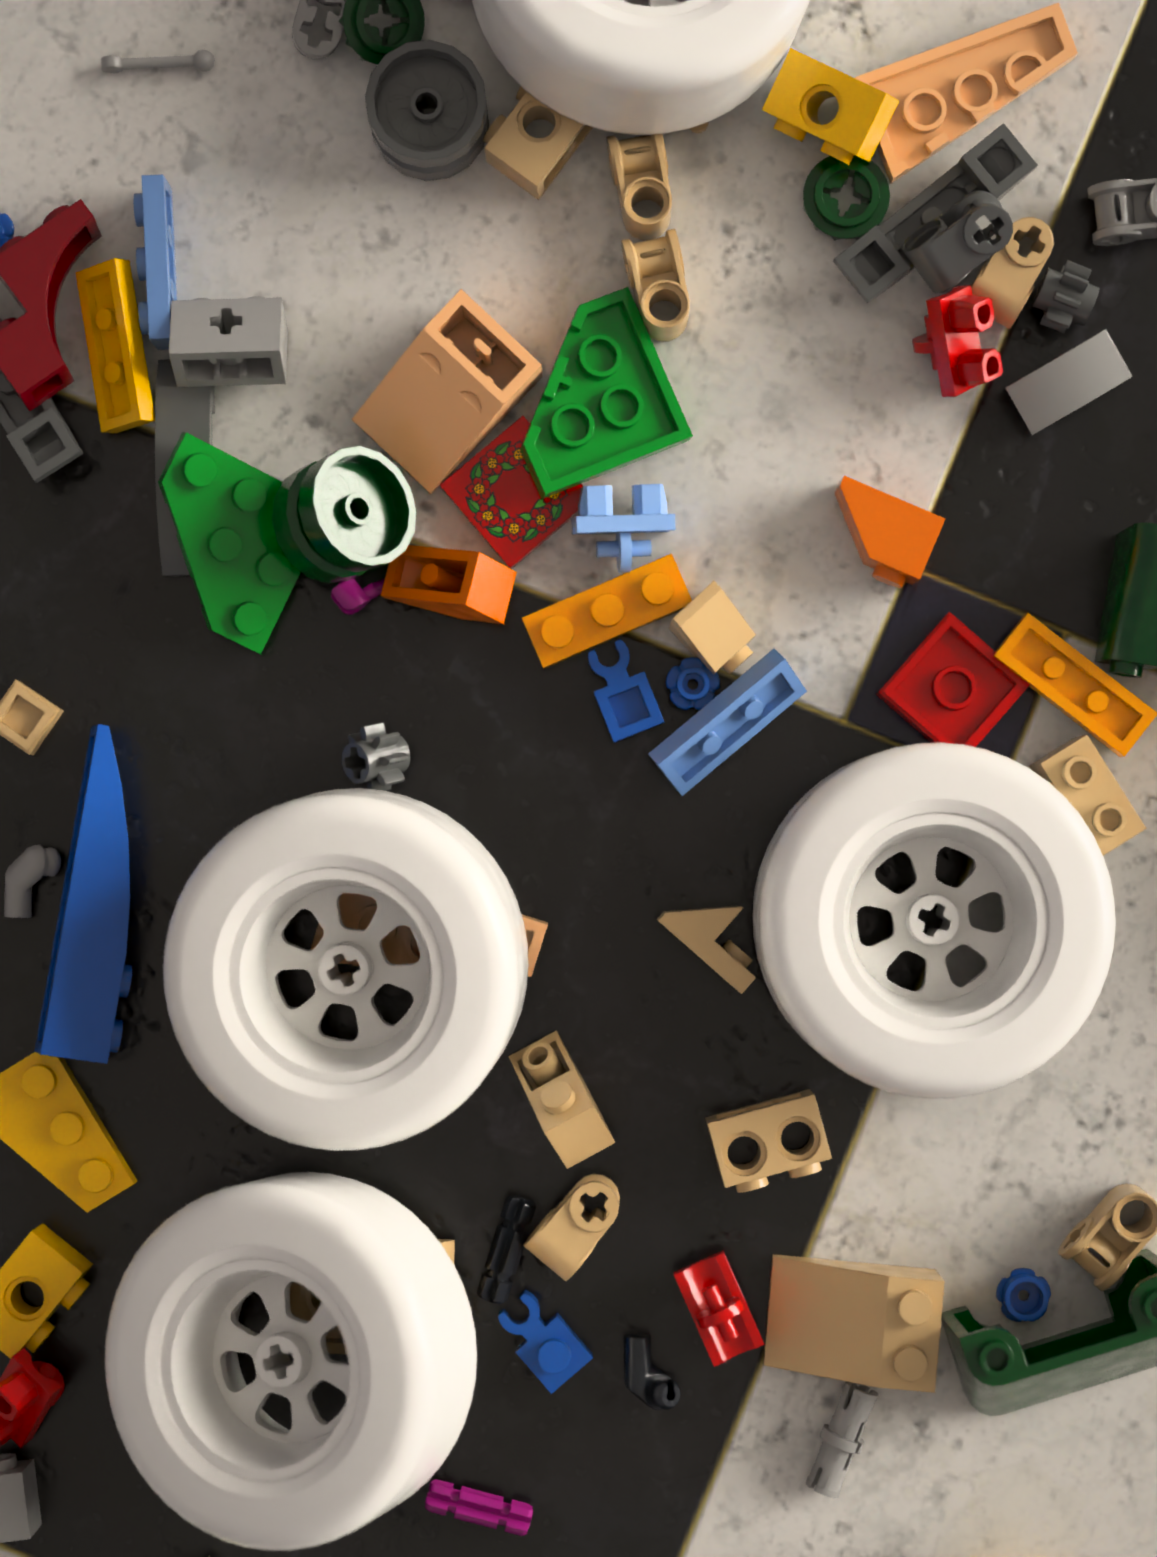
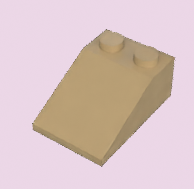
[763,1254,945,1393]

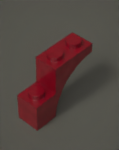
[0,199,102,412]

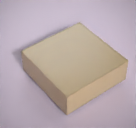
[0,679,64,756]

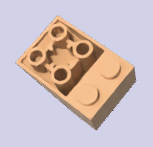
[352,289,543,494]

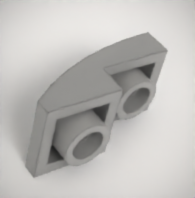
[1006,329,1132,435]

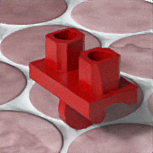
[912,285,1003,397]
[673,1250,765,1367]
[0,1348,65,1448]

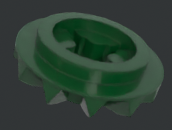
[339,0,425,65]
[803,155,890,240]

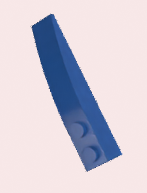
[34,724,132,1064]

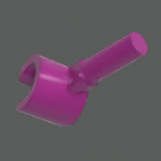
[331,578,385,615]

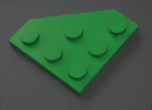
[520,287,693,499]
[158,432,301,654]

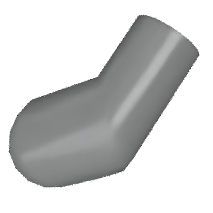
[4,845,61,918]

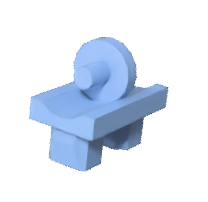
[571,484,676,573]

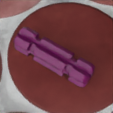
[425,1479,533,1536]

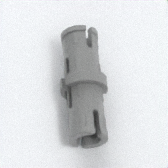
[805,1381,879,1498]

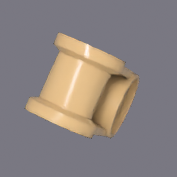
[606,134,672,240]
[971,217,1054,329]
[621,229,690,341]
[523,1174,620,1281]
[1058,1183,1157,1291]

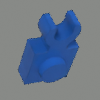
[588,639,664,743]
[498,1290,593,1394]

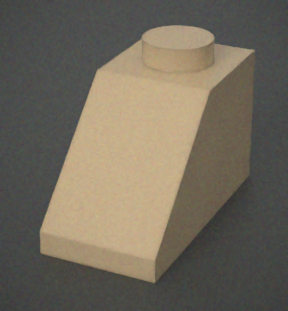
[668,581,756,675]

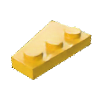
[0,1052,138,1213]

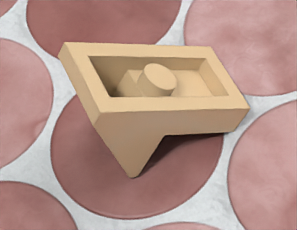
[657,906,756,994]

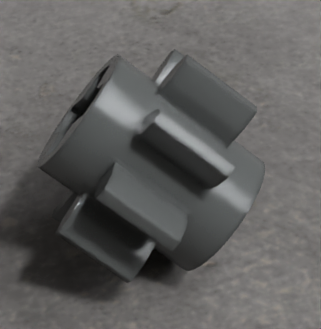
[1032,260,1100,333]
[342,722,410,791]

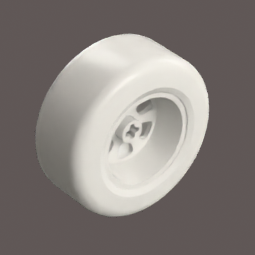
[472,0,810,135]
[752,742,1115,1099]
[163,788,529,1151]
[105,1172,477,1551]

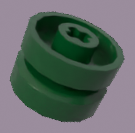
[272,446,417,584]

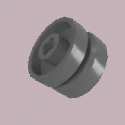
[365,40,489,181]

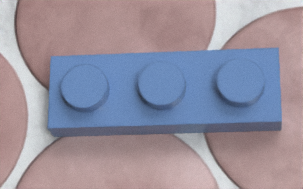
[133,174,177,350]
[648,648,807,796]

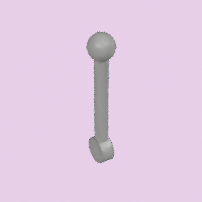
[101,50,215,73]

